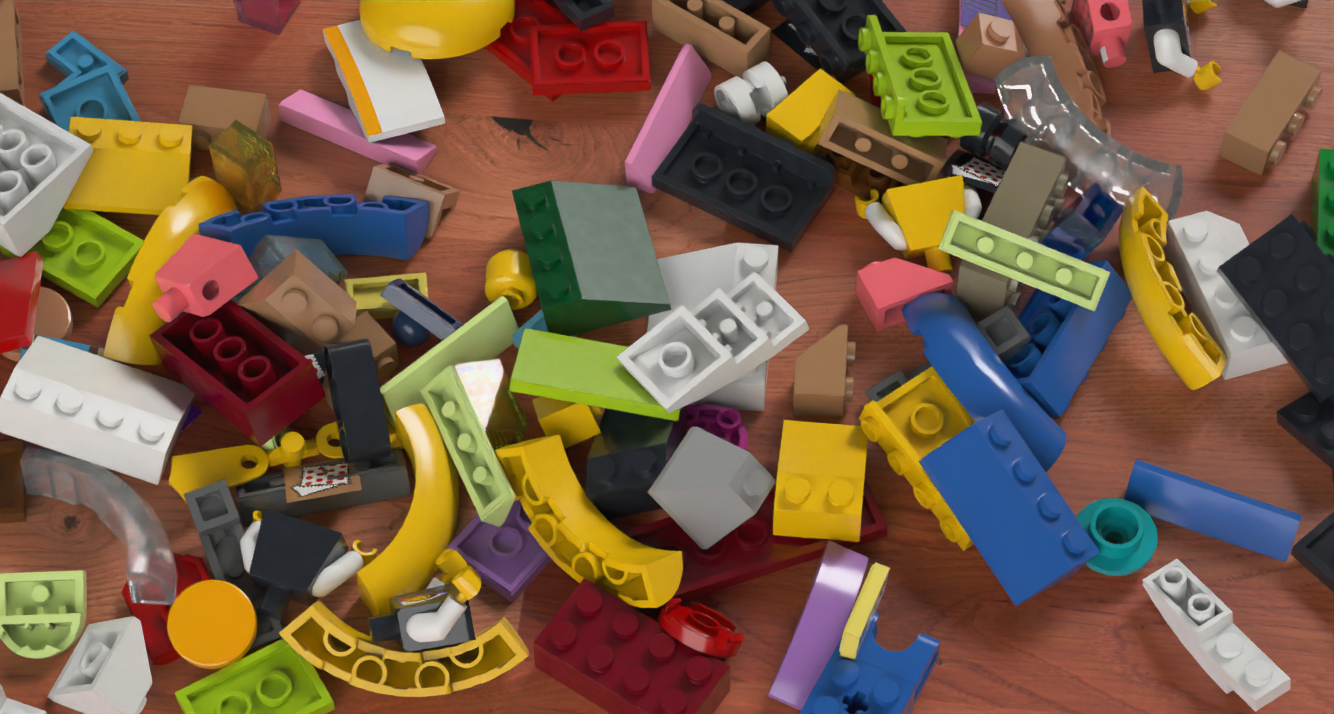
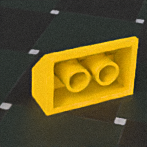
[64,117,192,215]

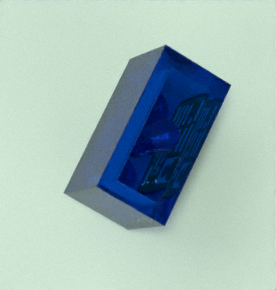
[1041,181,1124,261]

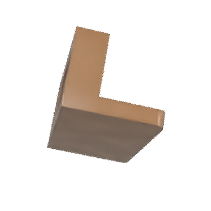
[363,162,460,239]

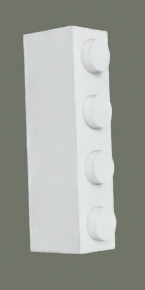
[1163,211,1288,380]

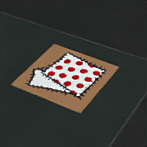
[283,458,362,503]

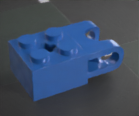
[799,612,940,714]

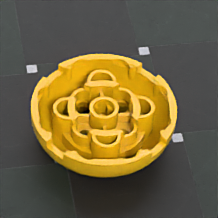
[359,0,515,59]

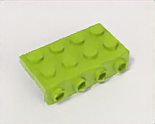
[858,15,982,138]

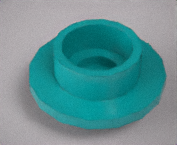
[1076,498,1158,576]

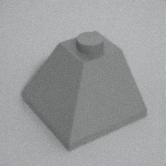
[648,426,776,549]

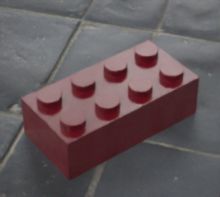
[149,300,326,447]
[533,578,730,714]

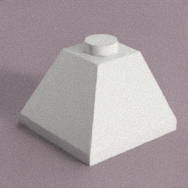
[47,616,153,714]

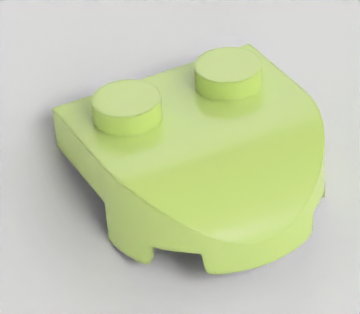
[0,570,87,659]

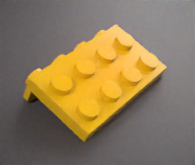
[859,366,976,551]

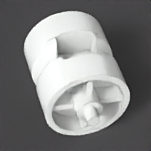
[714,61,788,125]

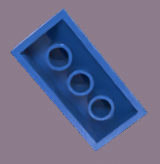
[1004,260,1132,418]
[919,409,1100,606]

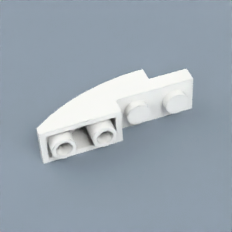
[1143,559,1291,712]

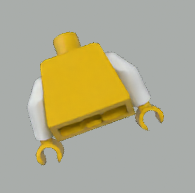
[854,175,982,274]

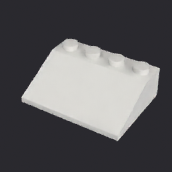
[0,93,94,257]
[647,243,778,412]
[0,336,196,485]

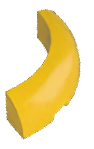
[103,176,238,365]
[1118,185,1228,390]
[357,403,459,617]
[495,434,683,608]
[279,600,529,697]

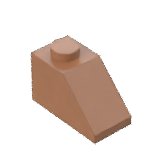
[956,12,1033,88]

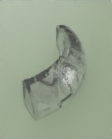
[994,55,1183,227]
[20,446,177,605]

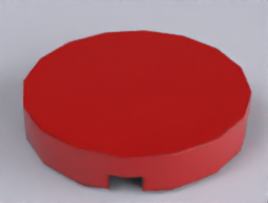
[658,598,744,658]

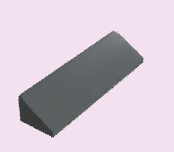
[236,448,411,527]

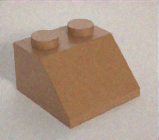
[238,249,357,356]

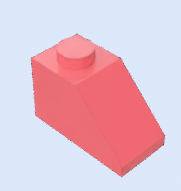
[855,257,953,332]

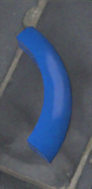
[198,194,429,269]
[901,292,1066,472]

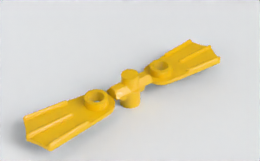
[169,420,404,504]

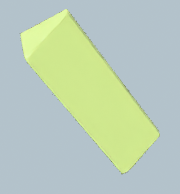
[938,210,1110,311]
[380,296,519,429]
[420,365,516,527]

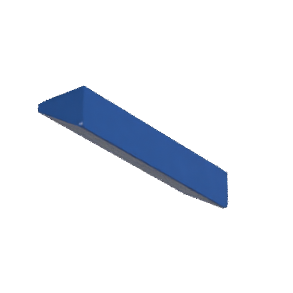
[1124,460,1302,561]

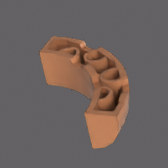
[1000,0,1111,156]

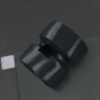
[960,101,1035,171]

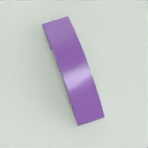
[767,541,869,711]

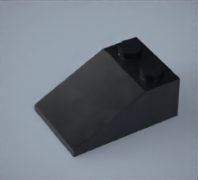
[586,405,687,520]

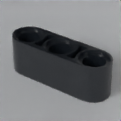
[324,338,391,464]

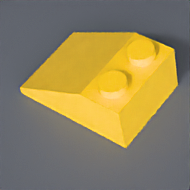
[773,420,868,542]

